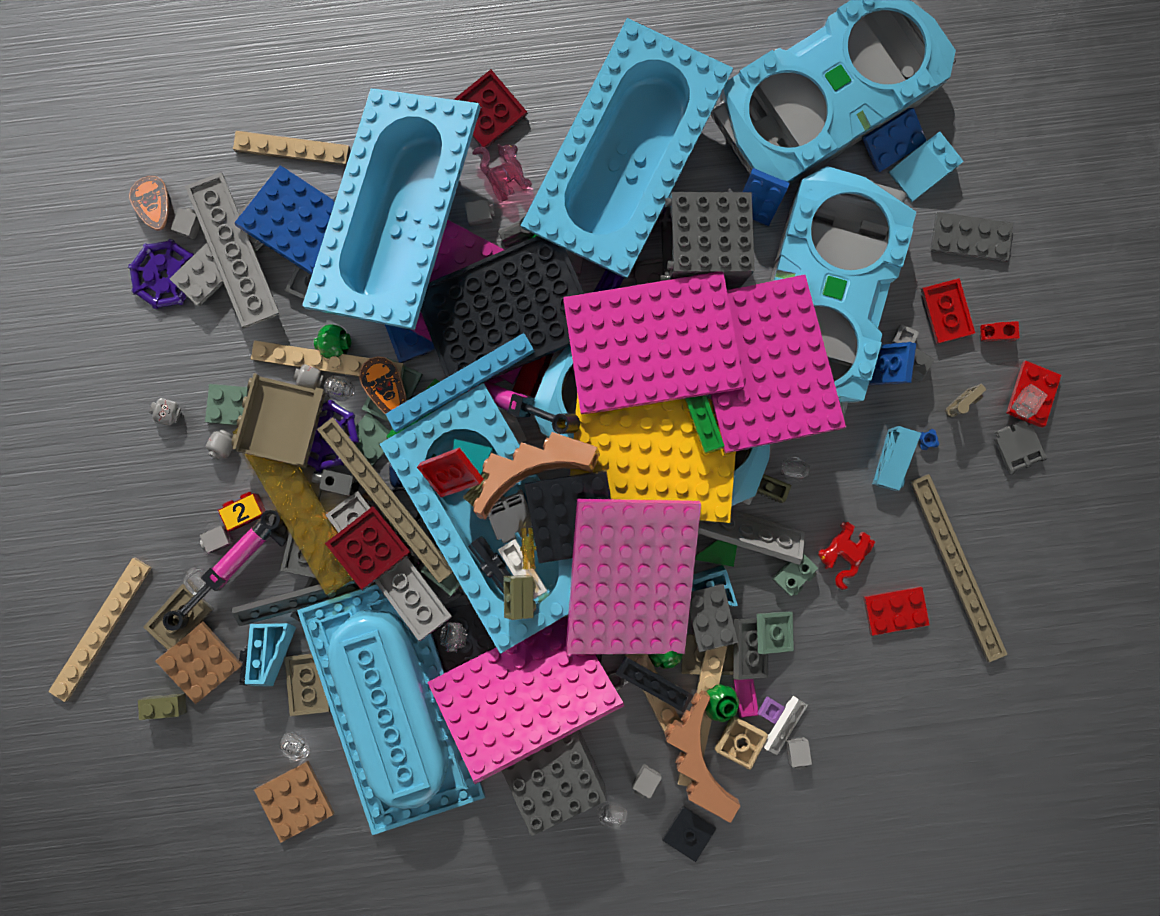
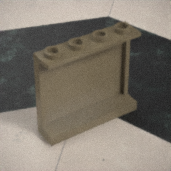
[231,373,326,468]

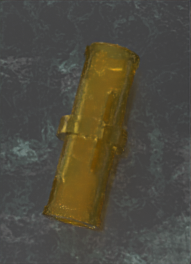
[520,528,536,569]

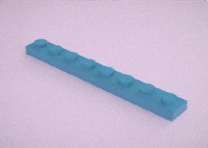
[386,333,535,433]

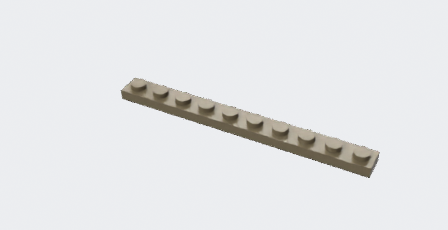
[317,417,453,583]
[910,474,1008,662]

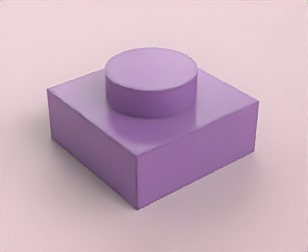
[757,696,785,724]

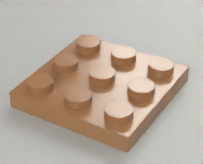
[155,622,242,704]
[254,761,335,843]

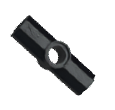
[468,536,512,594]

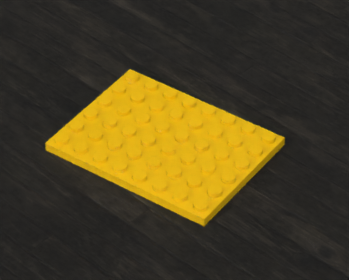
[570,392,736,523]

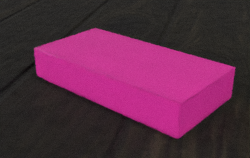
[733,679,759,718]

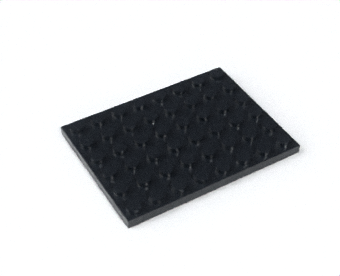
[420,236,584,384]

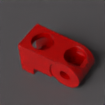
[980,321,1020,342]

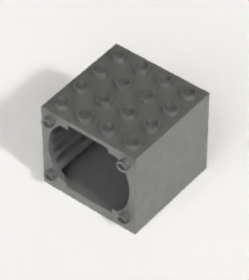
[658,192,755,290]
[502,730,607,836]

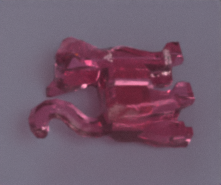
[472,144,532,203]

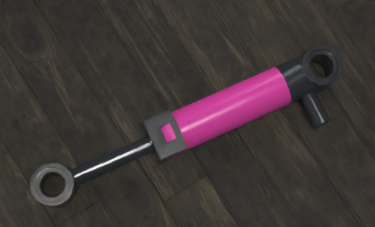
[465,381,580,434]
[163,510,286,631]

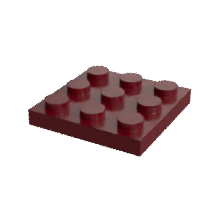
[453,69,528,150]
[325,506,411,591]

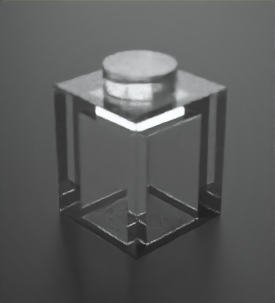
[1011,384,1047,419]

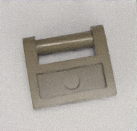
[945,384,987,417]

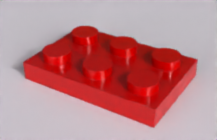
[921,278,975,344]
[1006,360,1061,428]
[417,447,484,497]
[863,586,930,636]

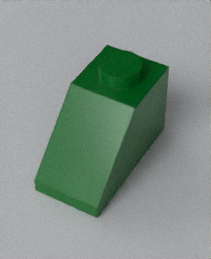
[695,540,737,567]

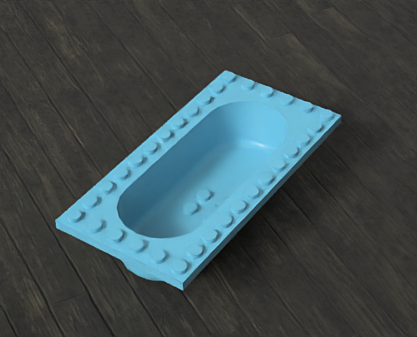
[521,18,733,279]
[302,88,482,330]
[380,383,573,654]
[297,584,486,835]

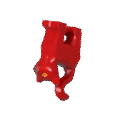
[818,521,875,590]

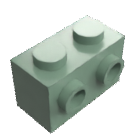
[771,553,818,596]

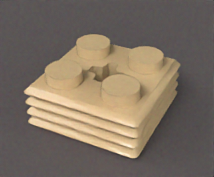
[715,716,768,770]

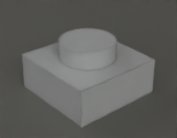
[892,324,919,343]

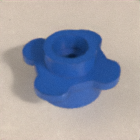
[919,429,939,450]

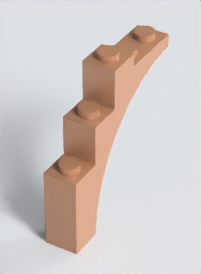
[473,432,600,520]
[664,689,740,823]

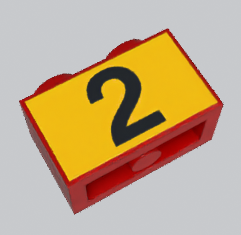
[218,492,266,531]

